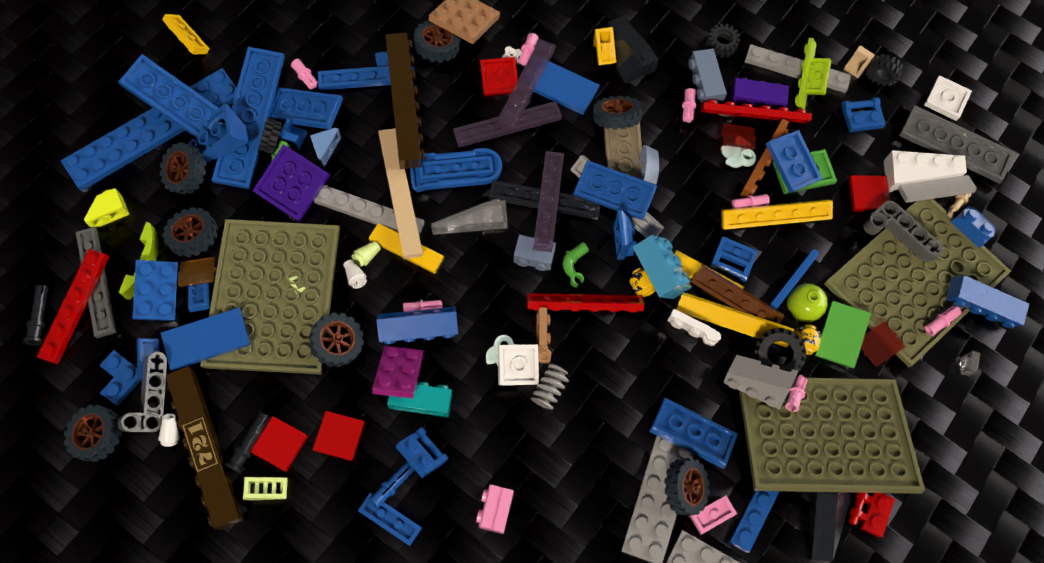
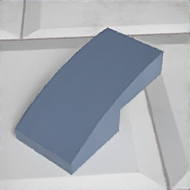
[638,145,659,184]

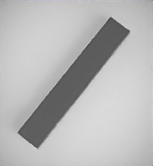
[76,227,117,338]

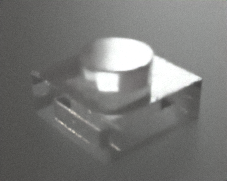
[960,351,980,376]

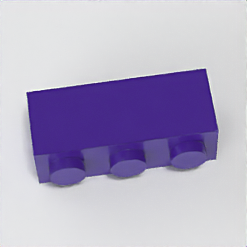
[730,78,789,110]

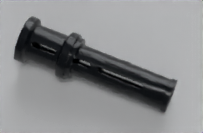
[23,285,49,346]
[224,412,271,474]

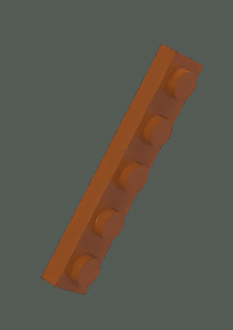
[739,119,789,198]

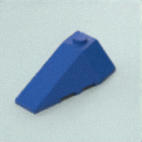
[188,104,248,163]

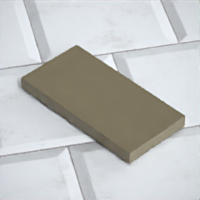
[604,121,643,178]

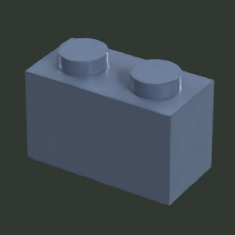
[514,235,556,271]

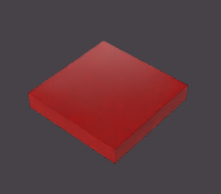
[480,57,519,96]
[849,175,890,212]
[313,411,365,462]
[250,416,308,472]

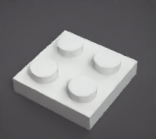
[924,75,972,121]
[498,345,539,385]

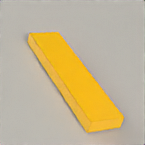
[369,223,444,274]

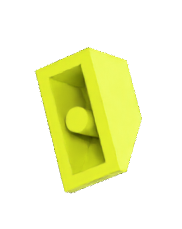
[84,189,129,228]

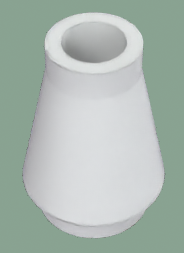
[343,260,367,289]
[158,414,180,446]

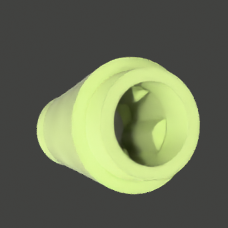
[352,241,381,267]

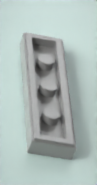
[898,175,977,203]

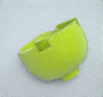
[787,283,828,323]

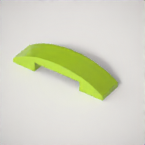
[119,222,158,300]

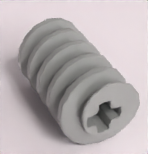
[531,364,569,410]

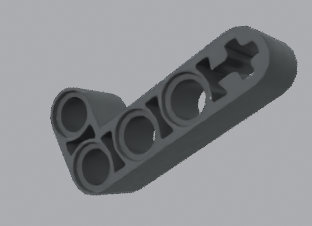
[863,201,943,263]
[117,352,167,433]

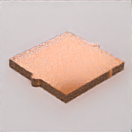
[177,257,216,287]

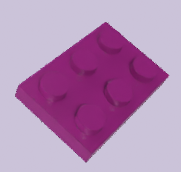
[372,346,423,399]

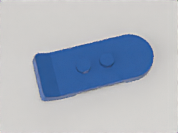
[410,148,502,192]

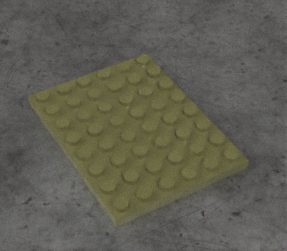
[824,199,1011,367]
[200,219,340,374]
[739,378,925,494]

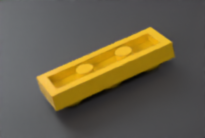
[162,14,209,55]

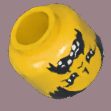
[629,267,656,297]
[796,325,822,355]

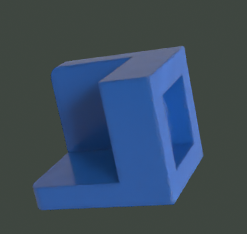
[279,118,307,150]

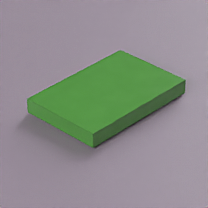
[773,149,837,194]
[815,301,871,369]

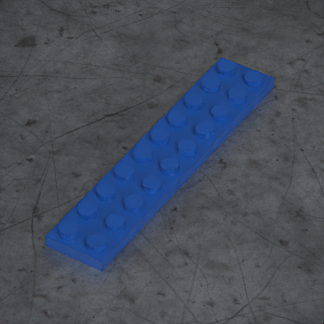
[61,68,237,191]

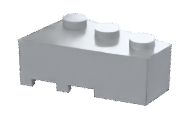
[724,355,798,410]

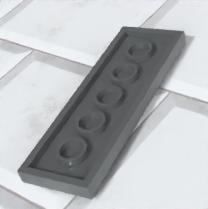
[899,105,1015,184]

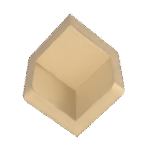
[844,46,875,78]

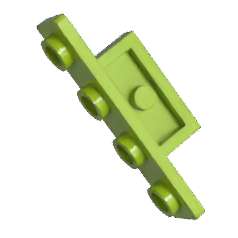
[795,38,831,110]

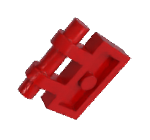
[848,492,895,538]

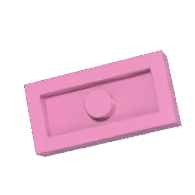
[690,496,737,535]

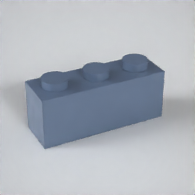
[689,48,727,104]

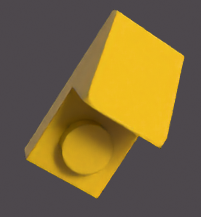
[593,27,616,65]

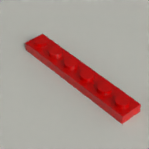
[700,100,812,123]
[37,249,109,364]
[527,293,644,312]

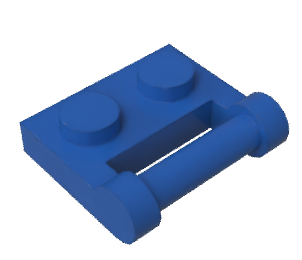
[842,97,886,132]
[710,237,758,282]
[396,428,449,478]

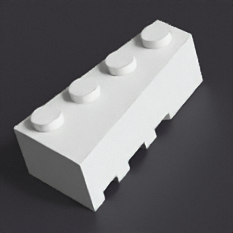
[884,151,967,192]

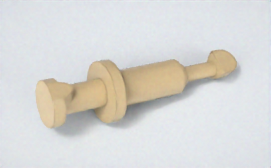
[947,193,971,218]

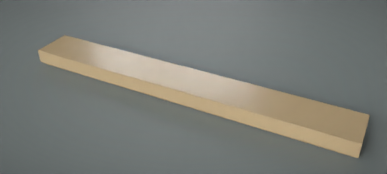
[378,128,423,259]

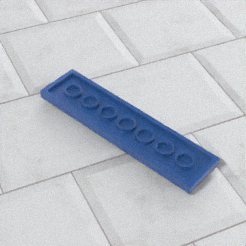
[212,47,285,190]

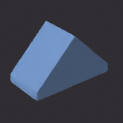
[310,128,341,167]

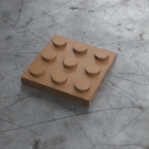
[429,0,500,44]

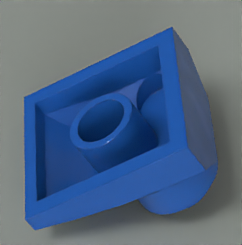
[951,206,996,248]
[613,210,637,260]

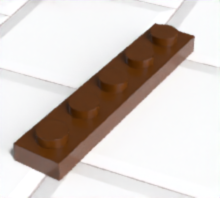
[691,264,784,324]

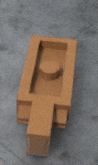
[536,307,552,363]

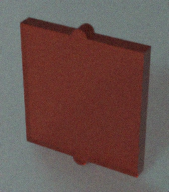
[721,123,756,150]
[861,321,905,367]

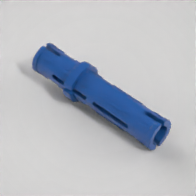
[368,461,415,509]

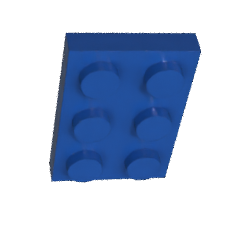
[766,130,823,193]
[133,260,178,321]

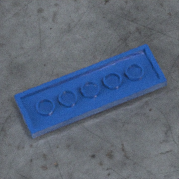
[119,54,218,138]

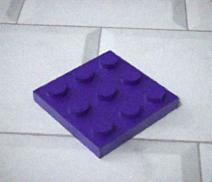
[253,144,330,222]

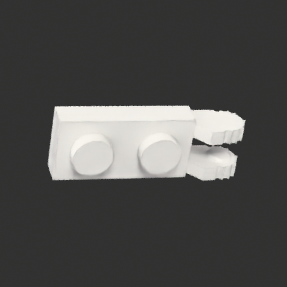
[667,309,721,346]

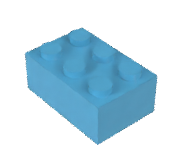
[633,235,692,299]

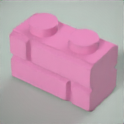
[476,485,514,534]

